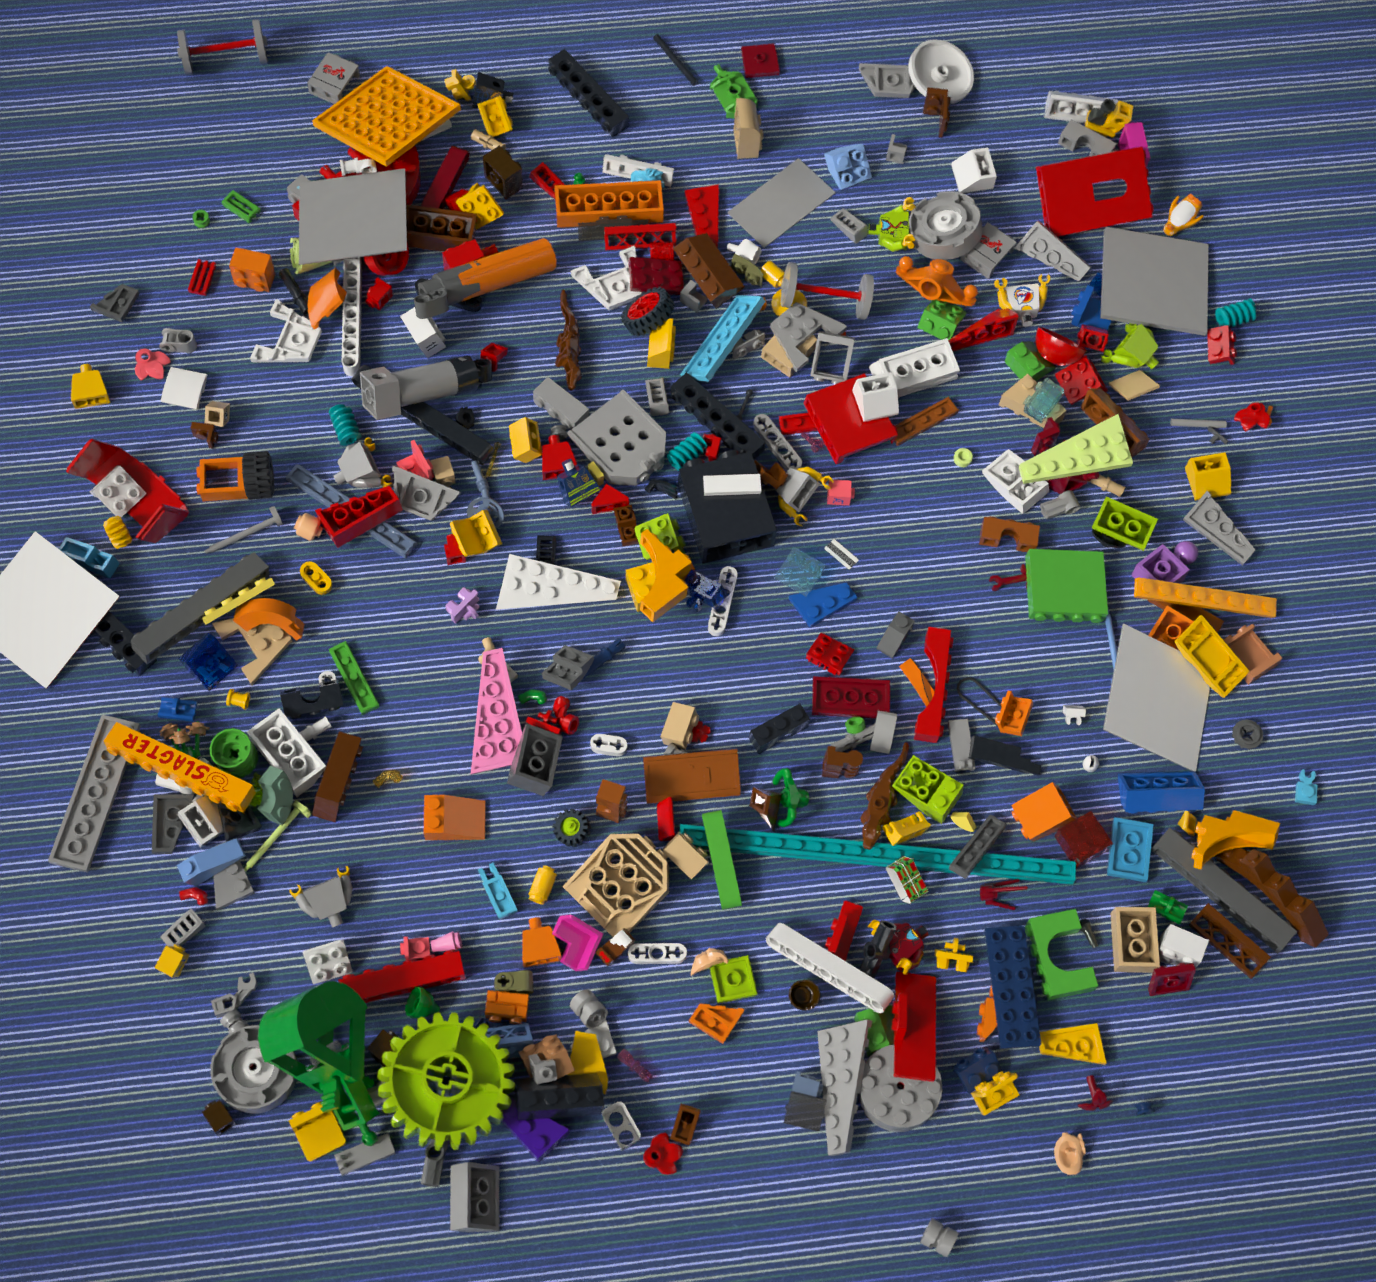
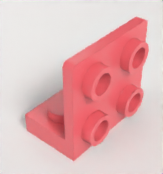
[396,440,434,481]

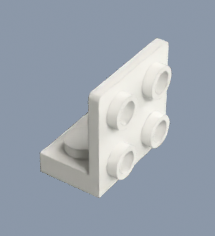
[90,466,146,517]

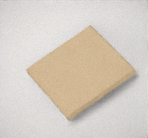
[1109,370,1160,401]

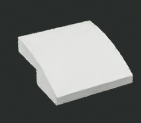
[161,367,207,410]

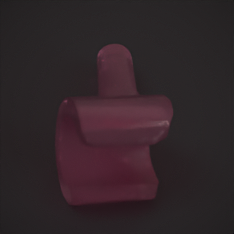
[801,432,824,452]

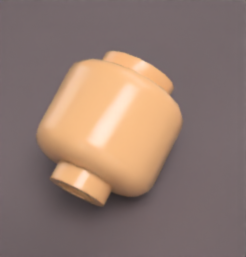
[294,513,324,541]

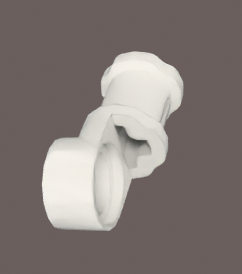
[340,158,377,176]

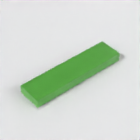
[328,641,380,715]

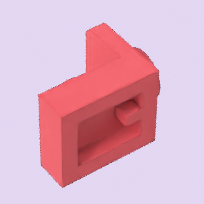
[400,936,430,961]

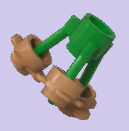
[160,721,210,759]

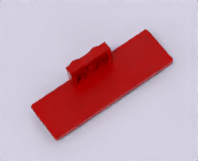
[892,972,936,1082]

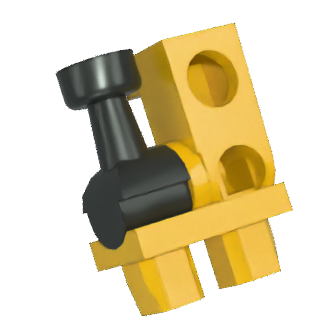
[1084,99,1133,138]

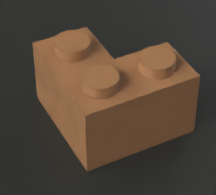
[518,1034,575,1079]

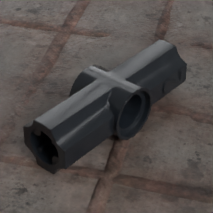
[859,920,897,979]

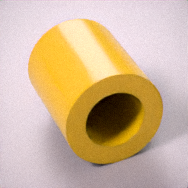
[761,261,785,288]

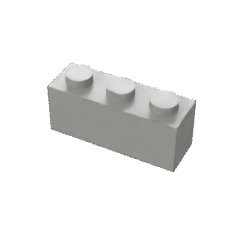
[533,377,589,430]

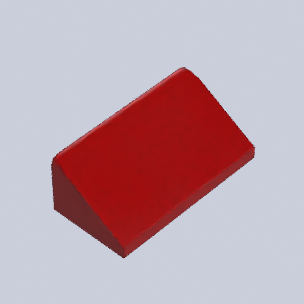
[657,797,675,842]

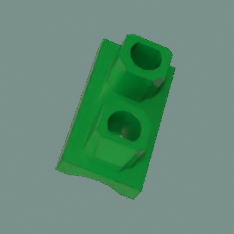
[1147,890,1188,925]

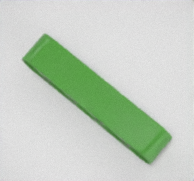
[702,810,742,910]

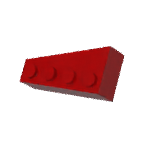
[315,486,403,548]

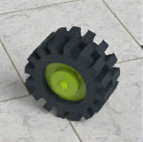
[553,809,591,847]

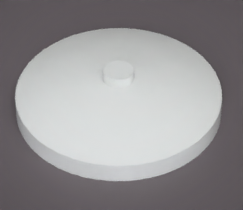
[909,40,974,104]

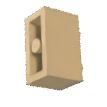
[661,702,699,750]
[663,831,708,879]

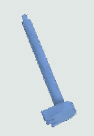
[1105,610,1117,684]

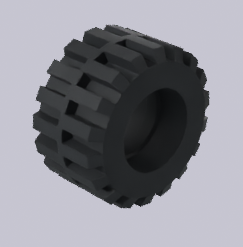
[242,451,274,500]

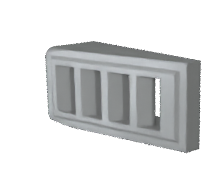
[831,208,868,244]
[645,378,669,416]
[160,908,206,946]

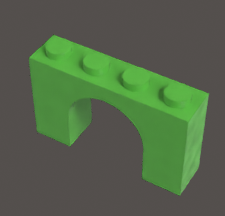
[1025,909,1098,1001]

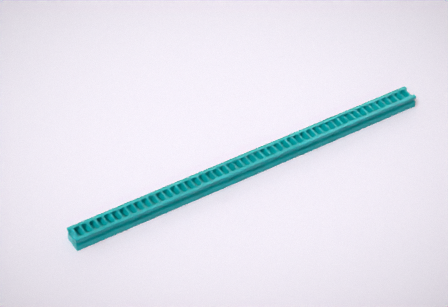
[680,824,1076,885]

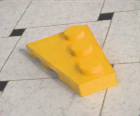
[1039,1023,1106,1065]

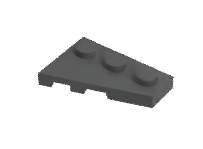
[152,794,194,854]

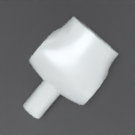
[727,239,761,265]

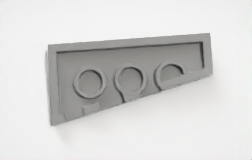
[1015,220,1091,281]

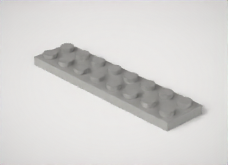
[48,715,141,873]

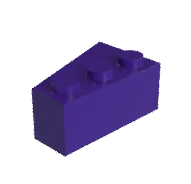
[501,1098,570,1163]

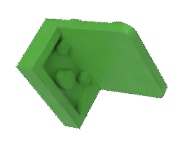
[917,300,967,340]

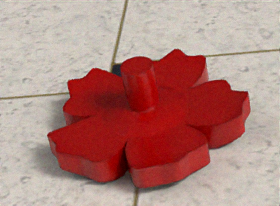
[691,721,711,743]

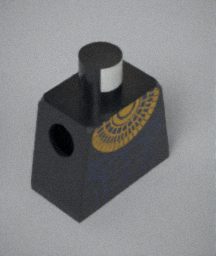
[472,72,514,109]

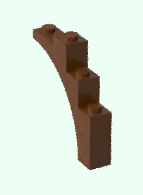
[1215,848,1329,948]

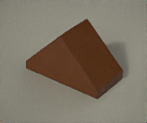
[670,1103,701,1146]

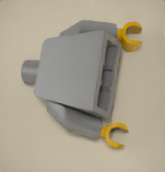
[333,437,393,488]
[289,866,353,927]

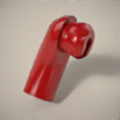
[179,887,208,905]

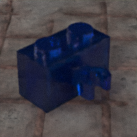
[684,569,728,612]

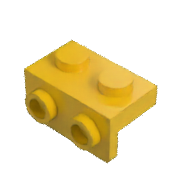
[477,96,513,137]

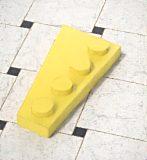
[202,577,275,625]

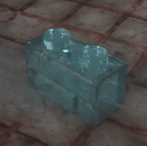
[1023,378,1064,423]

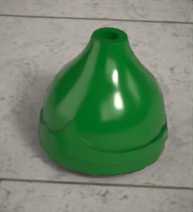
[405,987,440,1019]

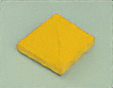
[1178,811,1197,837]

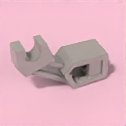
[211,973,257,1018]

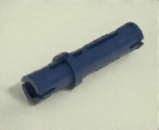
[580,638,626,682]

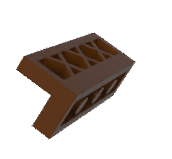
[1189,903,1271,979]

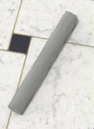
[1170,419,1227,428]

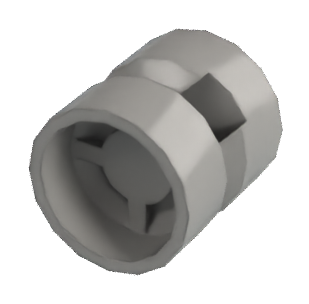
[570,989,608,1029]
[920,1218,959,1257]

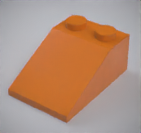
[1148,605,1194,651]
[423,795,485,840]

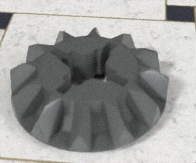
[1232,720,1263,750]

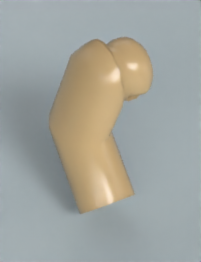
[478,637,495,664]

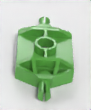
[710,64,758,118]

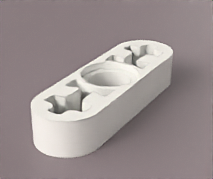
[628,943,687,964]

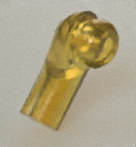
[372,769,403,788]

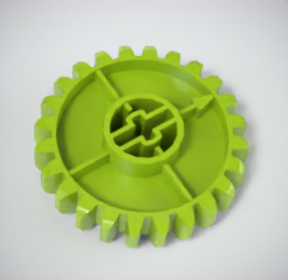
[378,1012,515,1151]

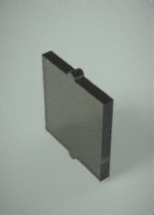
[784,1091,827,1132]

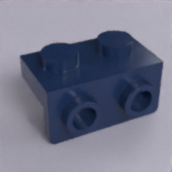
[952,1047,1002,1094]

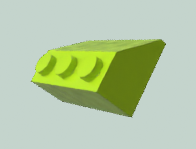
[1092,496,1158,551]

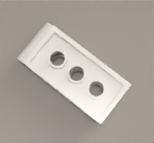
[869,338,960,397]

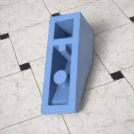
[177,838,245,886]

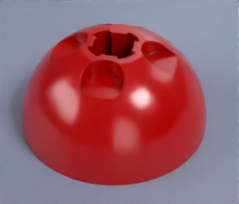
[1035,326,1087,366]

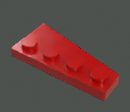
[684,184,719,248]

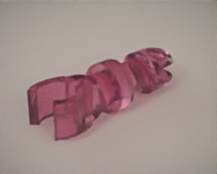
[617,1049,653,1082]

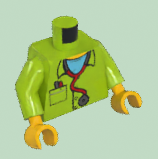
[868,197,916,252]

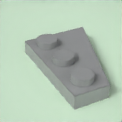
[212,841,255,911]

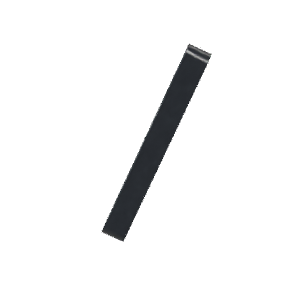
[351,365,494,465]

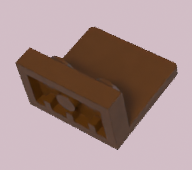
[923,87,951,138]

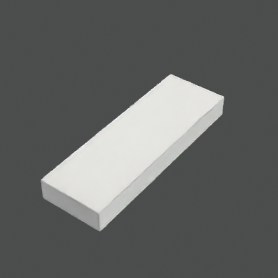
[703,474,761,496]

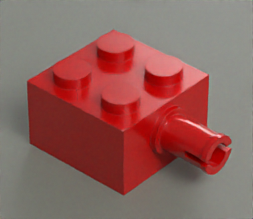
[442,239,498,271]

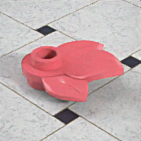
[135,349,171,381]

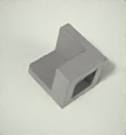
[886,134,907,164]
[680,280,707,313]

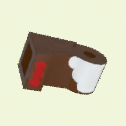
[595,928,636,966]

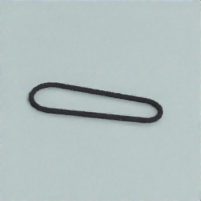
[957,677,1002,726]

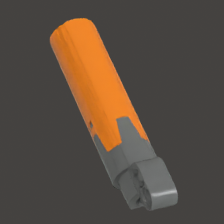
[414,238,557,319]

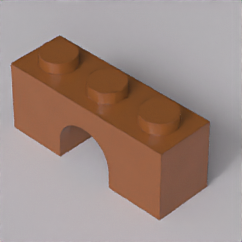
[979,516,1040,552]
[596,779,628,823]

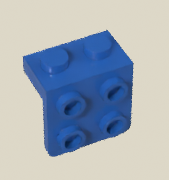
[1071,285,1112,330]

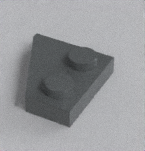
[90,284,139,322]

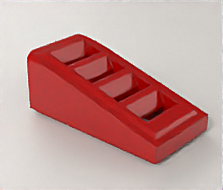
[529,162,565,199]

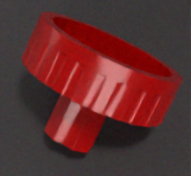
[363,243,409,276]

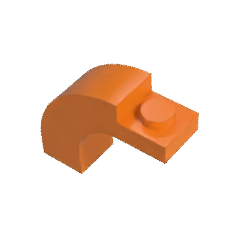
[233,598,305,641]

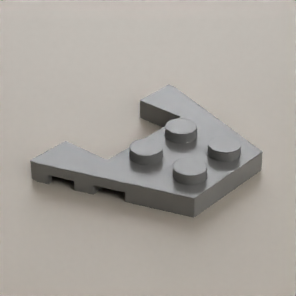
[770,302,847,372]

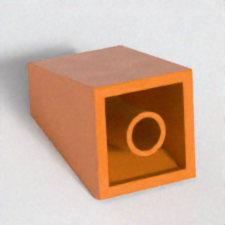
[1011,782,1078,842]

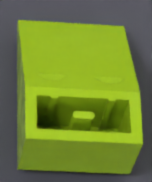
[892,755,964,824]

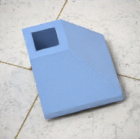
[824,144,872,189]

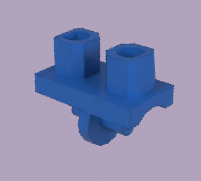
[158,697,198,722]

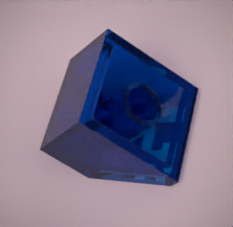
[178,633,238,691]

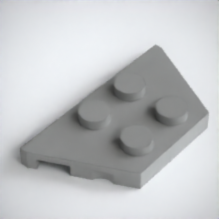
[859,63,915,98]
[392,466,461,521]

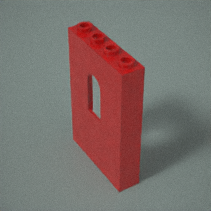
[1036,146,1154,236]

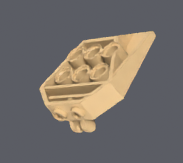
[563,834,669,937]

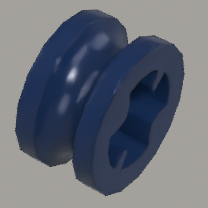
[1134,1101,1155,1116]

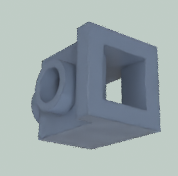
[790,1071,823,1102]

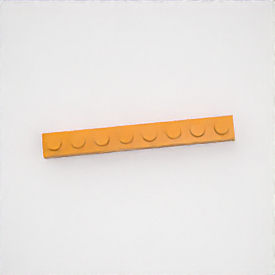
[1134,577,1277,618]

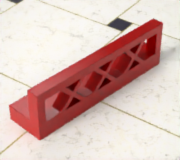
[604,223,676,251]

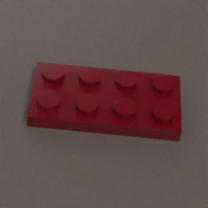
[812,676,890,718]

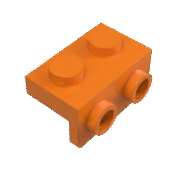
[995,690,1033,736]

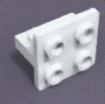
[303,939,352,984]

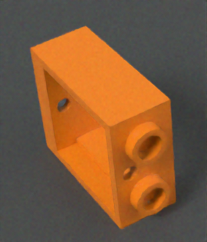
[196,457,248,501]

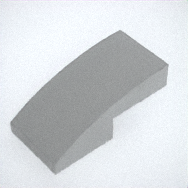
[870,711,897,754]

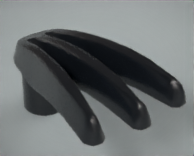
[644,479,678,500]

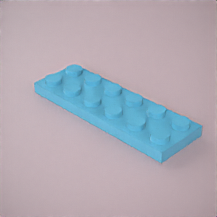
[680,295,766,382]

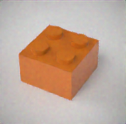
[229,247,275,292]

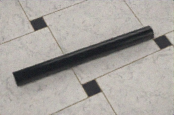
[653,34,698,86]

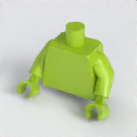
[1101,323,1159,369]

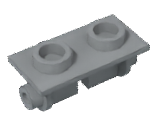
[732,329,765,360]

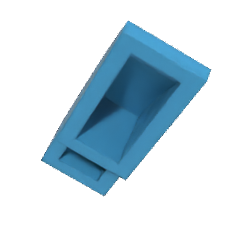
[59,537,120,578]

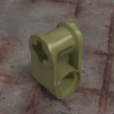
[494,970,534,995]

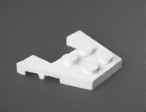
[571,246,641,310]
[250,299,322,362]

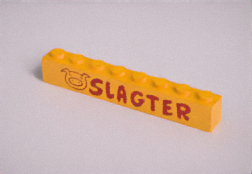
[104,722,256,813]

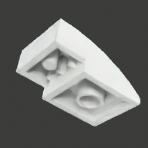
[982,449,1049,514]

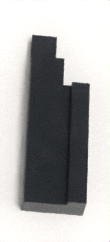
[969,735,1042,776]

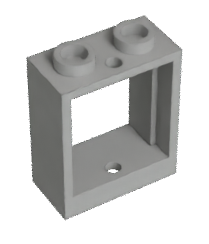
[810,331,855,384]

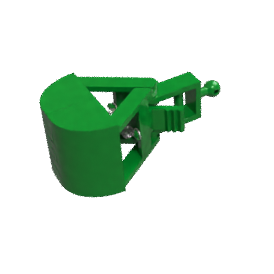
[258,981,379,1146]

